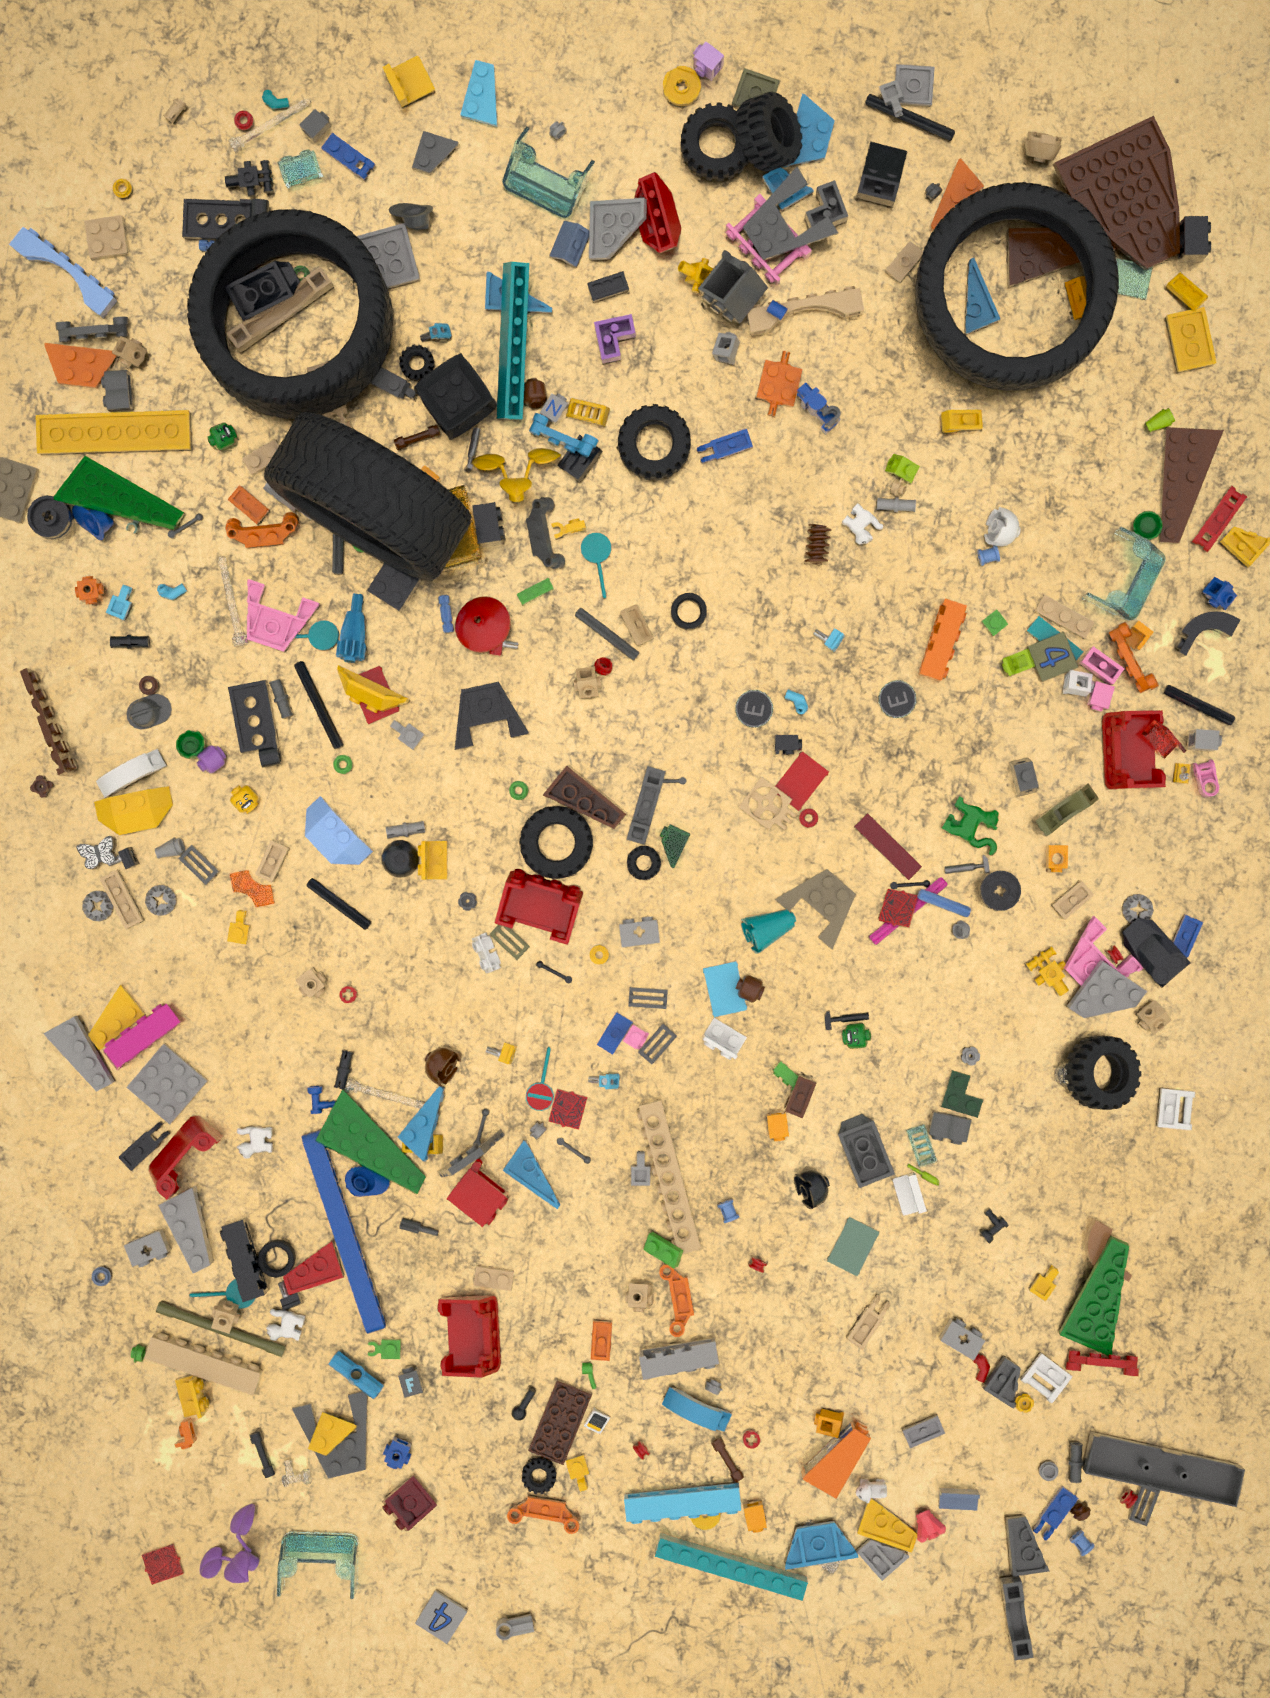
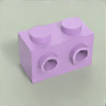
[693,42,724,81]

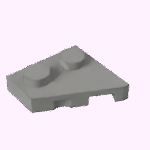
[856,1539,910,1581]

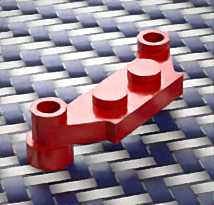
[1066,1350,1139,1376]

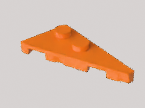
[930,158,984,231]

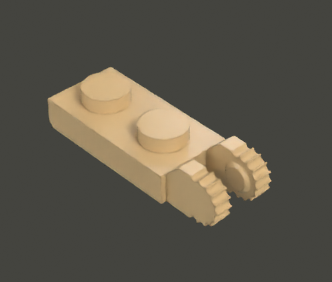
[846,1295,891,1350]

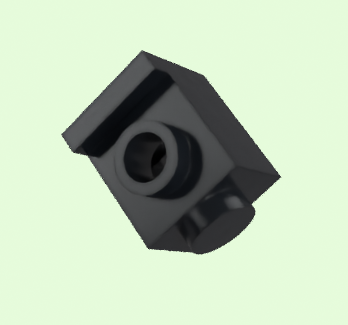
[774,735,802,755]

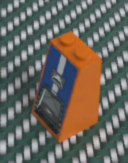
[801,1421,871,1499]

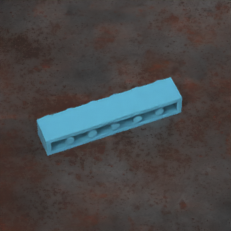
[624,1483,741,1524]

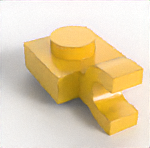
[551,518,586,539]
[227,909,250,944]
[1029,1265,1059,1302]
[565,1455,589,1492]

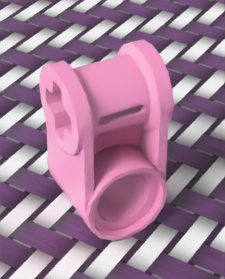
[1193,759,1219,797]

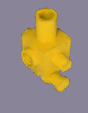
[678,258,715,293]
[1026,946,1069,996]

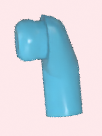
[157,583,187,600]
[785,690,808,715]

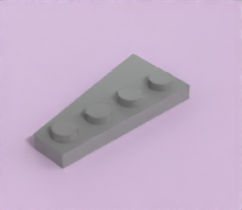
[43,1015,115,1092]

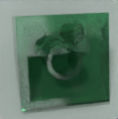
[660,824,690,868]

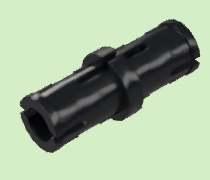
[110,634,150,650]
[334,1049,354,1090]

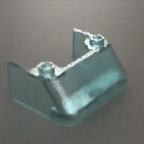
[502,126,595,218]
[1082,527,1166,621]
[277,1532,359,1599]

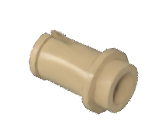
[163,97,187,123]

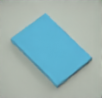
[703,961,747,1017]

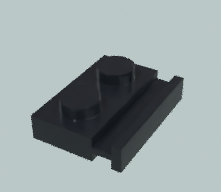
[557,435,603,482]

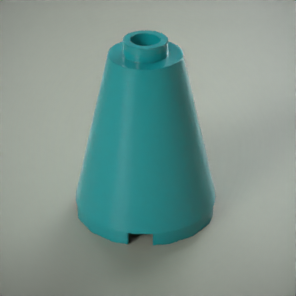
[741,910,796,954]

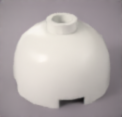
[984,507,1020,546]

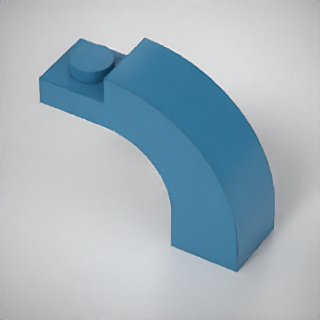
[662,1387,732,1431]

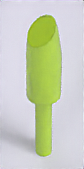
[907,1164,939,1186]

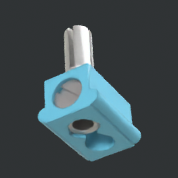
[420,323,451,341]
[813,628,845,652]
[588,1074,620,1090]

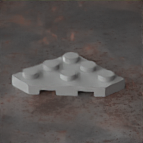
[589,198,647,260]
[1067,960,1147,1018]

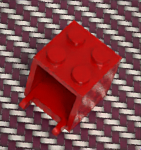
[446,1159,509,1227]

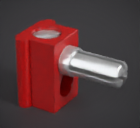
[488,640,518,656]

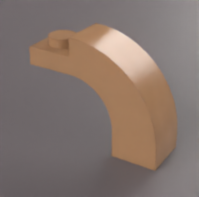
[1085,1218,1132,1282]

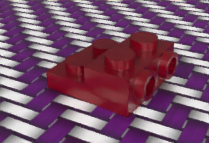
[381,1476,437,1531]

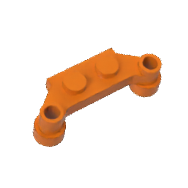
[225,512,298,548]
[1109,622,1159,693]
[659,1264,694,1337]
[507,1496,579,1534]

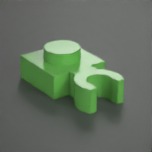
[368,1339,401,1360]

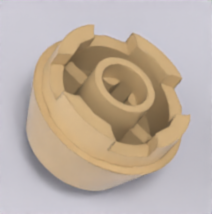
[1025,131,1062,163]

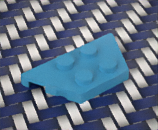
[784,94,835,167]
[785,1521,859,1570]

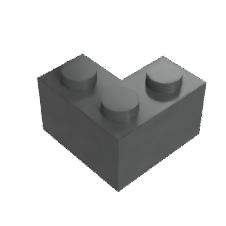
[805,180,849,228]

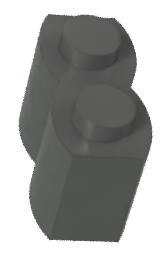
[101,370,133,412]
[928,1111,972,1145]

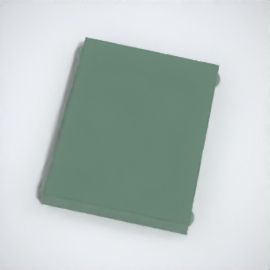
[827,1217,880,1277]

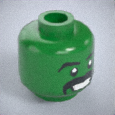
[207,422,237,451]
[842,1023,871,1049]

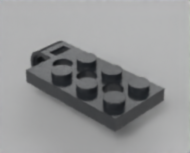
[182,199,269,240]
[228,680,282,768]

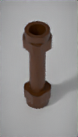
[393,424,441,450]
[711,1437,744,1483]

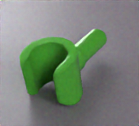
[582,1363,597,1389]

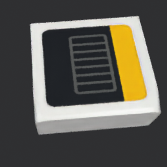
[584,1408,610,1434]

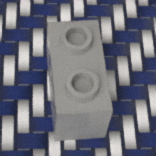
[1188,729,1222,751]
[619,916,660,947]
[124,1229,171,1268]
[939,1318,985,1361]

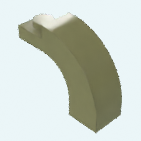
[1036,783,1099,837]

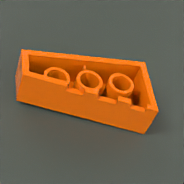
[918,598,967,682]

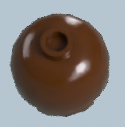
[425,1047,461,1087]

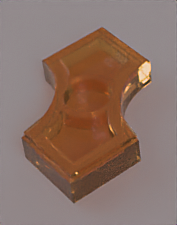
[230,870,275,907]

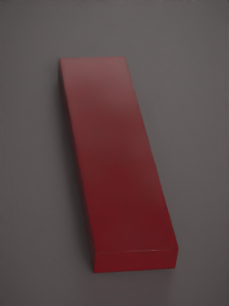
[854,813,922,880]

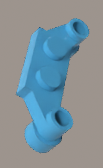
[529,413,599,457]

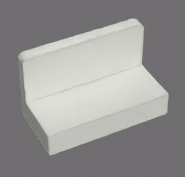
[893,1172,927,1216]

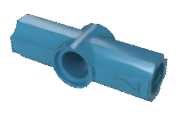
[328,1351,384,1400]

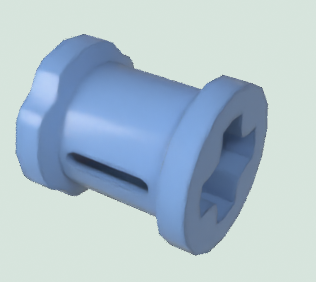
[977,546,1000,566]
[717,1199,740,1223]
[1069,1530,1095,1556]

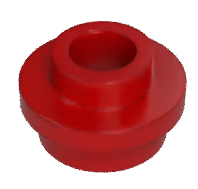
[234,111,253,130]
[593,657,612,676]
[799,808,818,828]

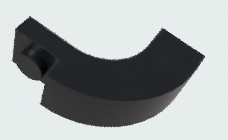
[1176,611,1241,657]

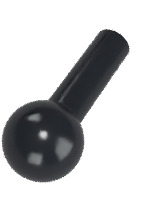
[511,1388,536,1421]

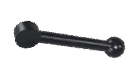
[890,880,930,889]
[536,961,572,984]

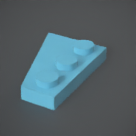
[460,60,497,127]

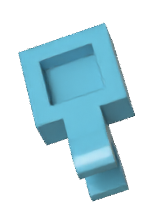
[106,585,132,620]

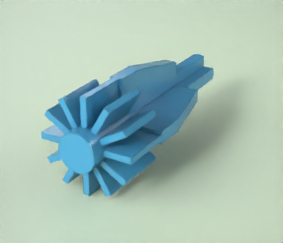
[336,593,366,663]

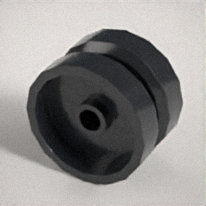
[27,495,75,540]

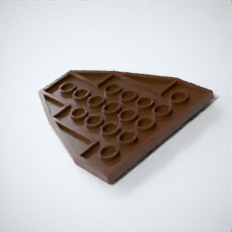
[1053,116,1180,270]

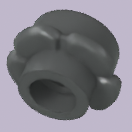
[925,183,943,201]
[458,892,477,911]

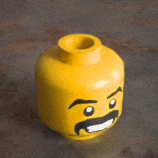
[230,785,258,814]

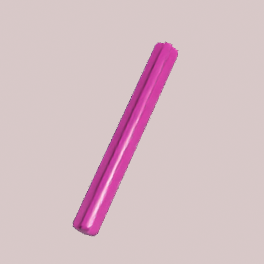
[869,877,948,945]

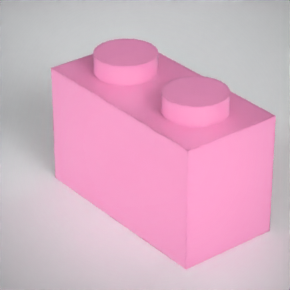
[1079,646,1124,685]

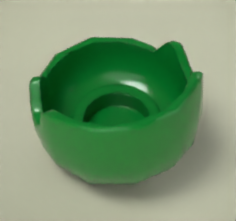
[1133,511,1163,540]
[176,730,205,759]

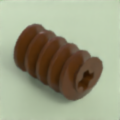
[804,524,832,565]

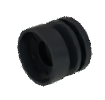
[980,871,1021,911]

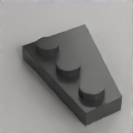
[1005,1515,1050,1577]

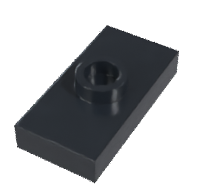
[587,271,629,302]

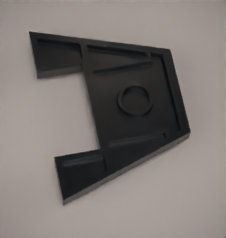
[454,681,529,750]

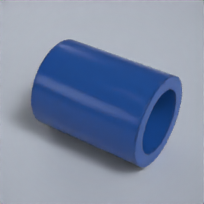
[766,300,788,320]

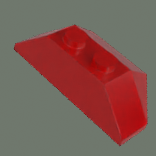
[634,172,682,253]

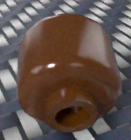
[523,378,547,408]
[735,975,765,1003]

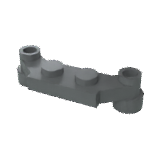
[55,316,129,342]
[526,497,565,569]

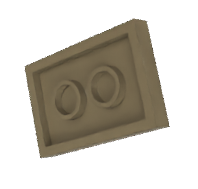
[0,457,38,523]

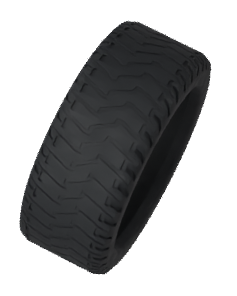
[915,182,1119,391]
[187,209,393,419]
[264,412,471,581]

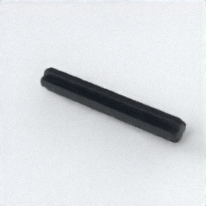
[1164,685,1235,725]
[306,878,371,930]

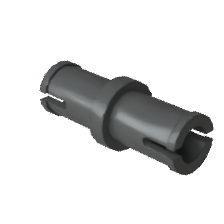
[269,679,293,719]
[1068,1442,1084,1483]

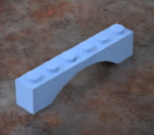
[9,227,117,319]

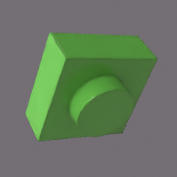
[981,609,1008,636]

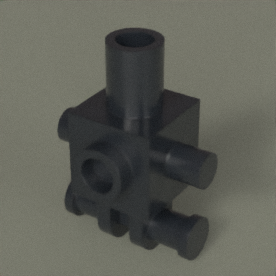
[225,160,273,197]

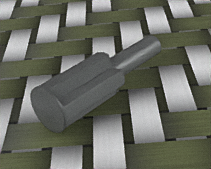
[399,1218,439,1236]

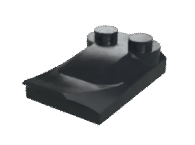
[225,260,300,321]
[1122,918,1191,988]

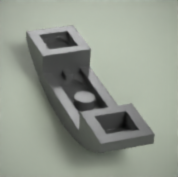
[626,766,666,845]

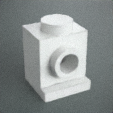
[1063,670,1094,697]

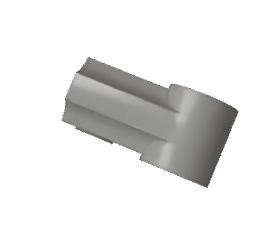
[496,1614,534,1640]

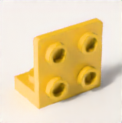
[382,56,435,107]
[418,841,447,880]
[175,1375,209,1419]

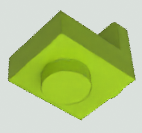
[885,454,920,483]
[1002,649,1035,676]

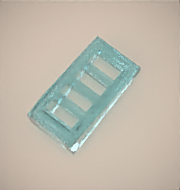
[906,1124,937,1168]

